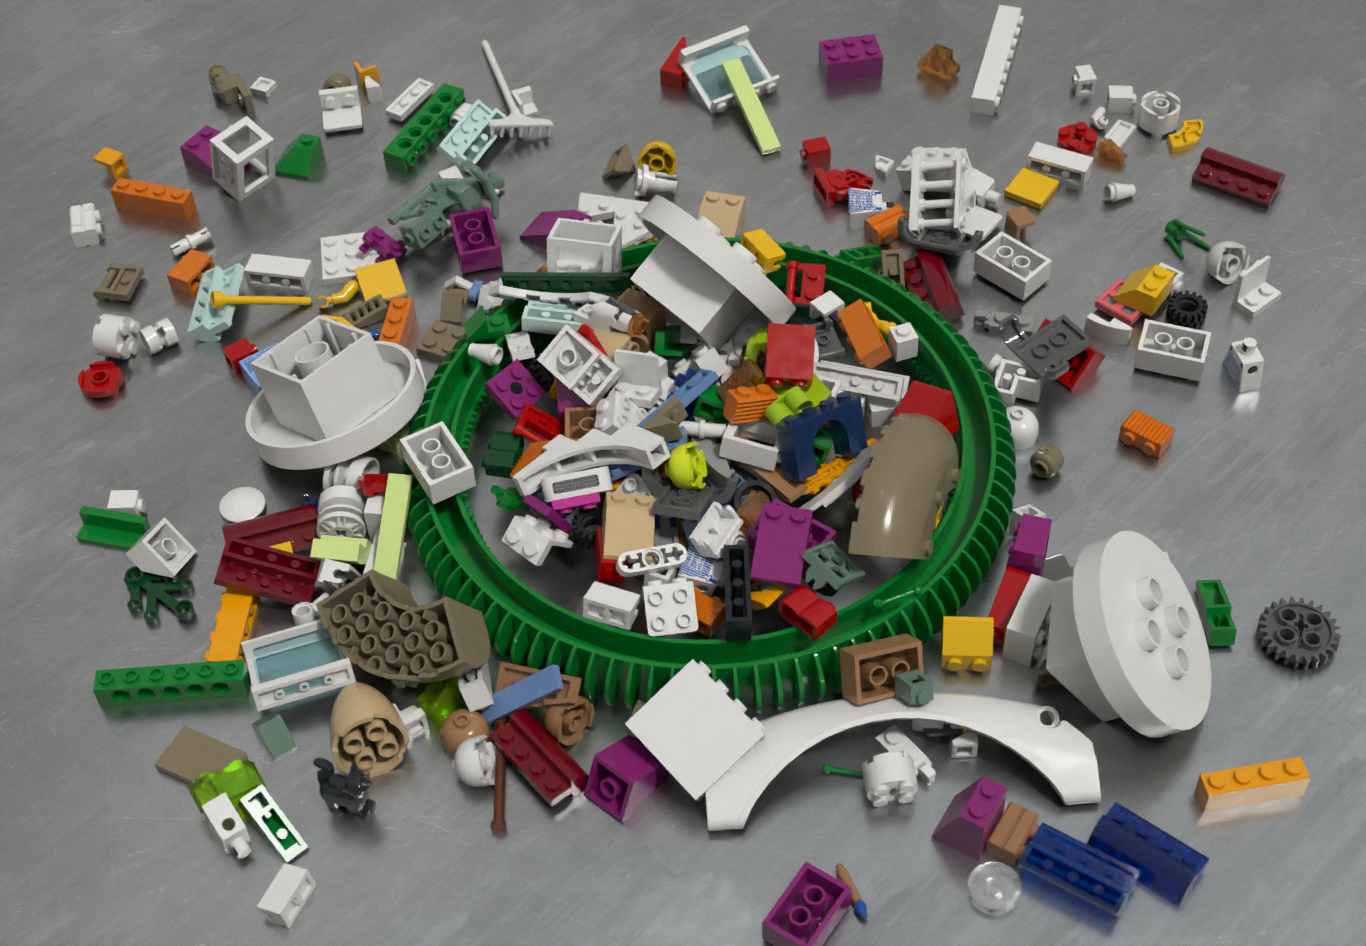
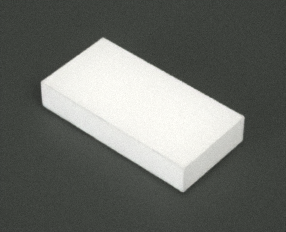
[1100,119,1137,153]

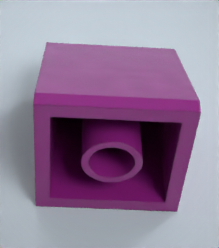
[584,735,668,822]
[931,776,1008,861]

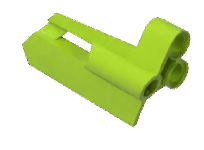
[744,327,832,428]

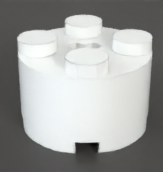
[1137,91,1181,137]
[92,314,140,359]
[861,752,919,807]

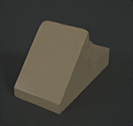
[880,249,905,287]
[440,288,469,325]
[641,396,688,442]

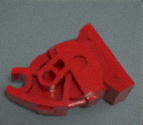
[813,168,874,208]

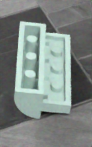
[436,99,507,172]
[187,263,244,342]
[522,300,593,335]

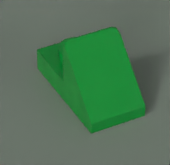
[464,306,511,343]

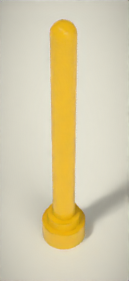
[210,291,312,308]

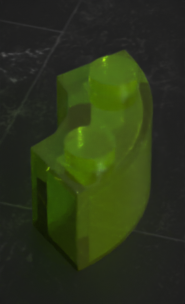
[417,676,464,729]
[187,759,267,814]

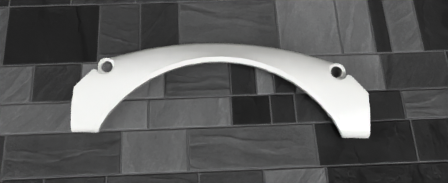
[705,692,1101,831]

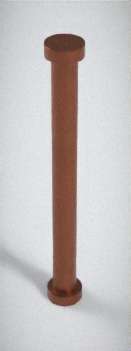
[490,718,509,832]

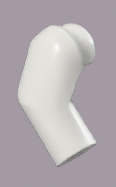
[1090,106,1108,130]

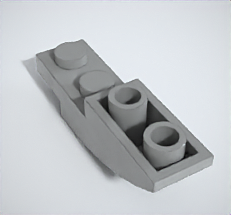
[689,414,735,488]

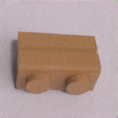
[985,802,1041,867]

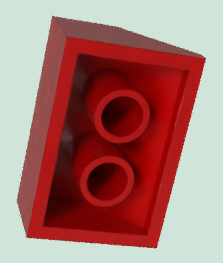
[1037,318,1105,390]

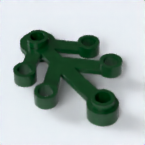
[124,566,195,626]

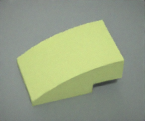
[310,535,372,565]

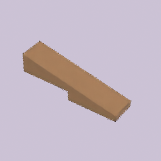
[730,433,807,503]

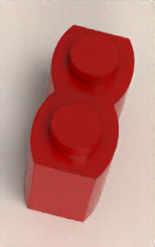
[779,585,837,640]

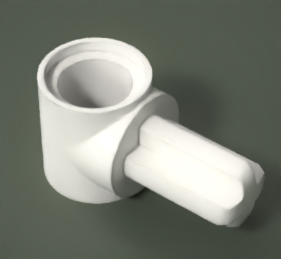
[291,593,330,626]

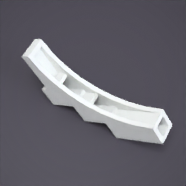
[512,422,670,497]

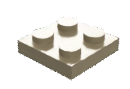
[416,320,465,361]

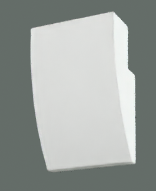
[537,324,624,406]

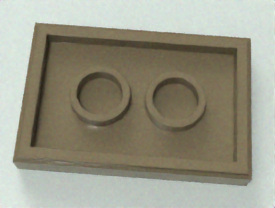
[155,726,248,796]

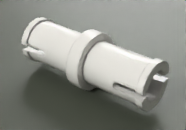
[169,227,212,257]
[678,420,727,439]

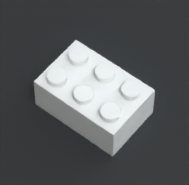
[895,147,972,192]
[973,231,1052,300]
[1134,319,1211,381]
[400,421,476,504]
[1002,574,1060,667]

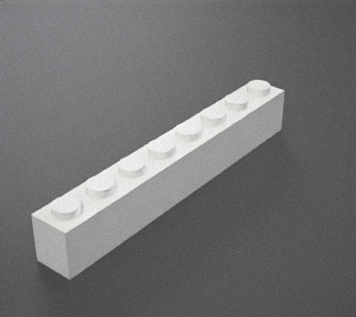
[970,5,1024,116]

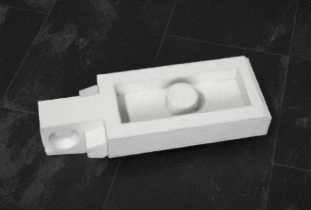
[875,724,936,786]

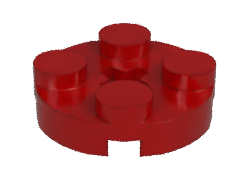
[1057,122,1097,155]
[78,361,124,399]
[357,474,388,496]

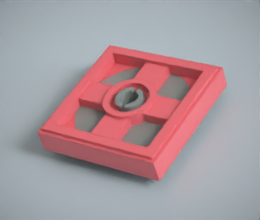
[1094,279,1144,326]

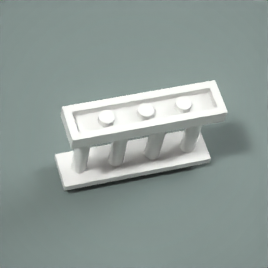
[909,150,968,236]
[813,360,910,401]

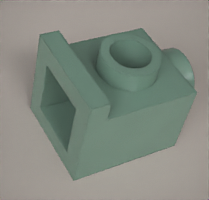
[895,669,934,706]

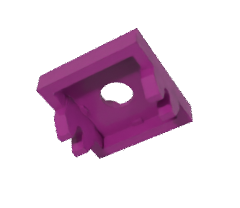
[483,359,546,421]

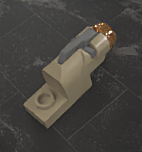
[209,65,254,112]

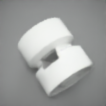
[139,317,179,355]

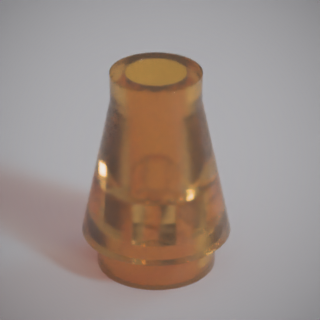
[1096,138,1127,165]

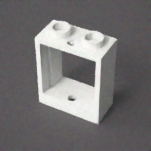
[719,420,781,471]

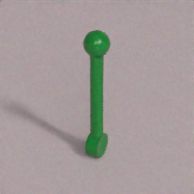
[873,585,922,610]
[821,764,863,777]

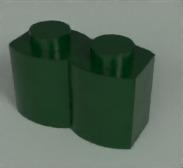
[482,431,524,479]

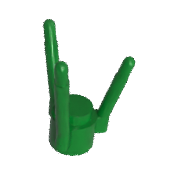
[1165,219,1211,258]

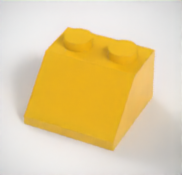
[1113,265,1175,316]
[940,616,994,672]

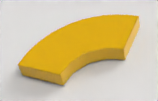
[1167,119,1203,153]

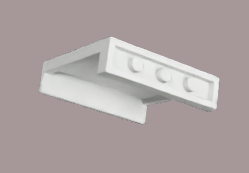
[625,659,766,801]

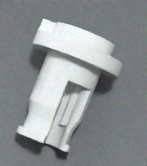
[634,164,677,197]

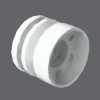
[323,455,380,498]
[316,485,367,539]

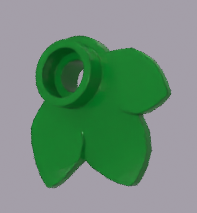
[490,485,530,512]

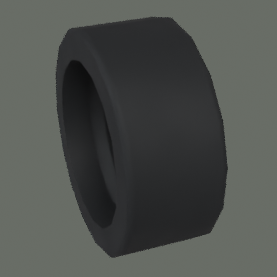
[731,480,778,527]

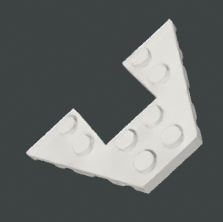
[578,193,654,249]

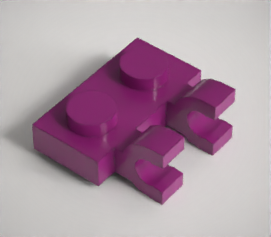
[359,226,408,263]

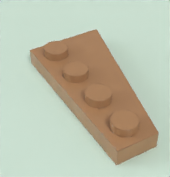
[494,662,582,709]

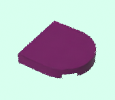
[521,495,572,534]

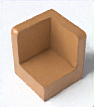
[1005,206,1036,240]

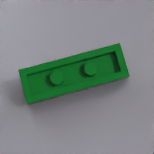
[655,325,697,356]
[76,506,150,550]

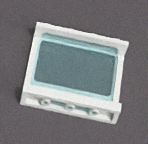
[678,25,780,114]
[241,619,356,712]

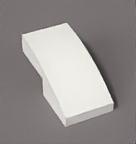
[1084,313,1133,345]
[505,331,535,361]

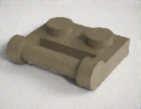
[93,263,144,301]

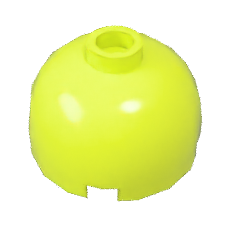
[665,442,707,490]

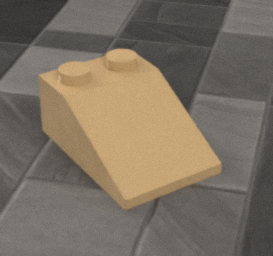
[697,191,746,238]
[602,491,655,564]

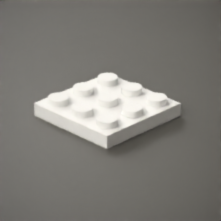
[321,232,381,285]

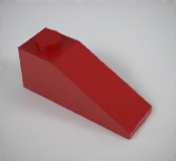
[660,37,689,90]

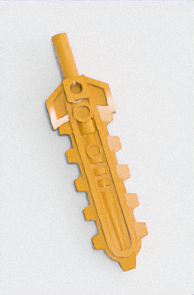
[801,438,882,495]

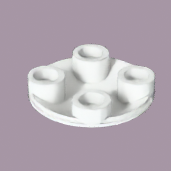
[219,487,265,523]

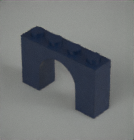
[775,392,868,482]

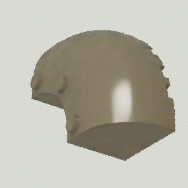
[849,413,961,560]
[316,569,490,683]

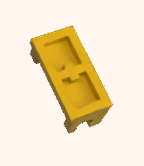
[740,228,786,275]

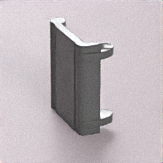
[807,316,845,362]

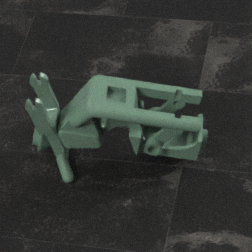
[388,159,505,249]

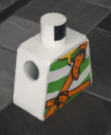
[202,792,252,859]

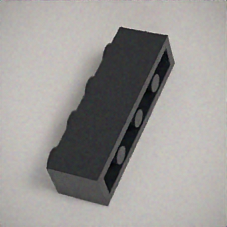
[723,545,752,641]

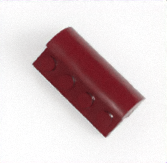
[1192,147,1285,208]
[903,248,965,322]
[222,503,320,553]
[214,536,321,605]
[489,710,589,807]

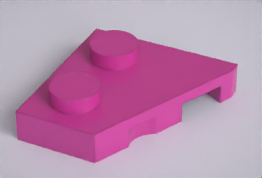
[552,492,601,514]

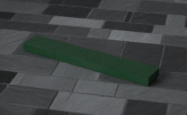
[501,272,632,296]

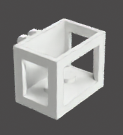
[210,116,276,202]
[547,218,622,273]

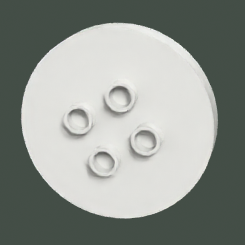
[630,195,796,352]
[245,315,425,470]
[1046,530,1211,738]

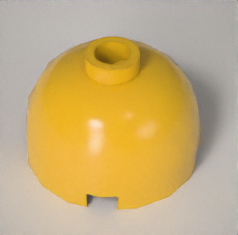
[637,141,677,175]

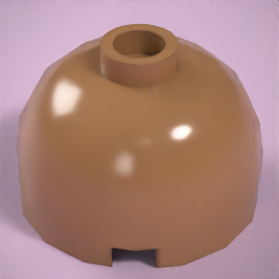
[544,695,594,746]
[440,708,491,758]

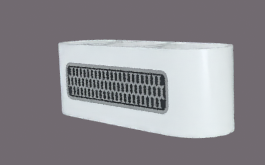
[540,466,613,503]

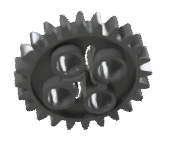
[1257,597,1341,669]

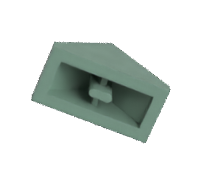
[252,712,297,761]

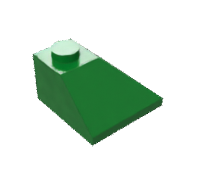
[275,134,324,180]

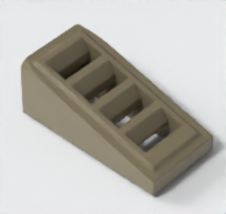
[342,294,388,328]

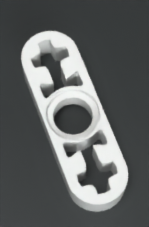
[616,543,687,577]

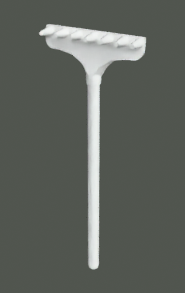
[481,40,554,138]

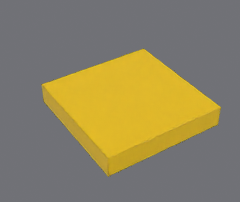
[1004,167,1059,210]
[354,258,407,302]

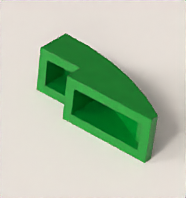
[1196,579,1237,646]

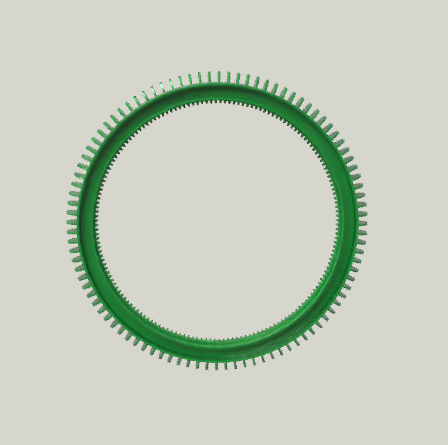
[403,235,1017,714]

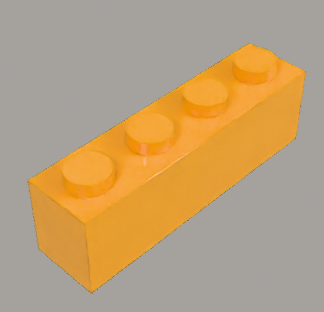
[205,587,260,662]
[1195,756,1310,813]

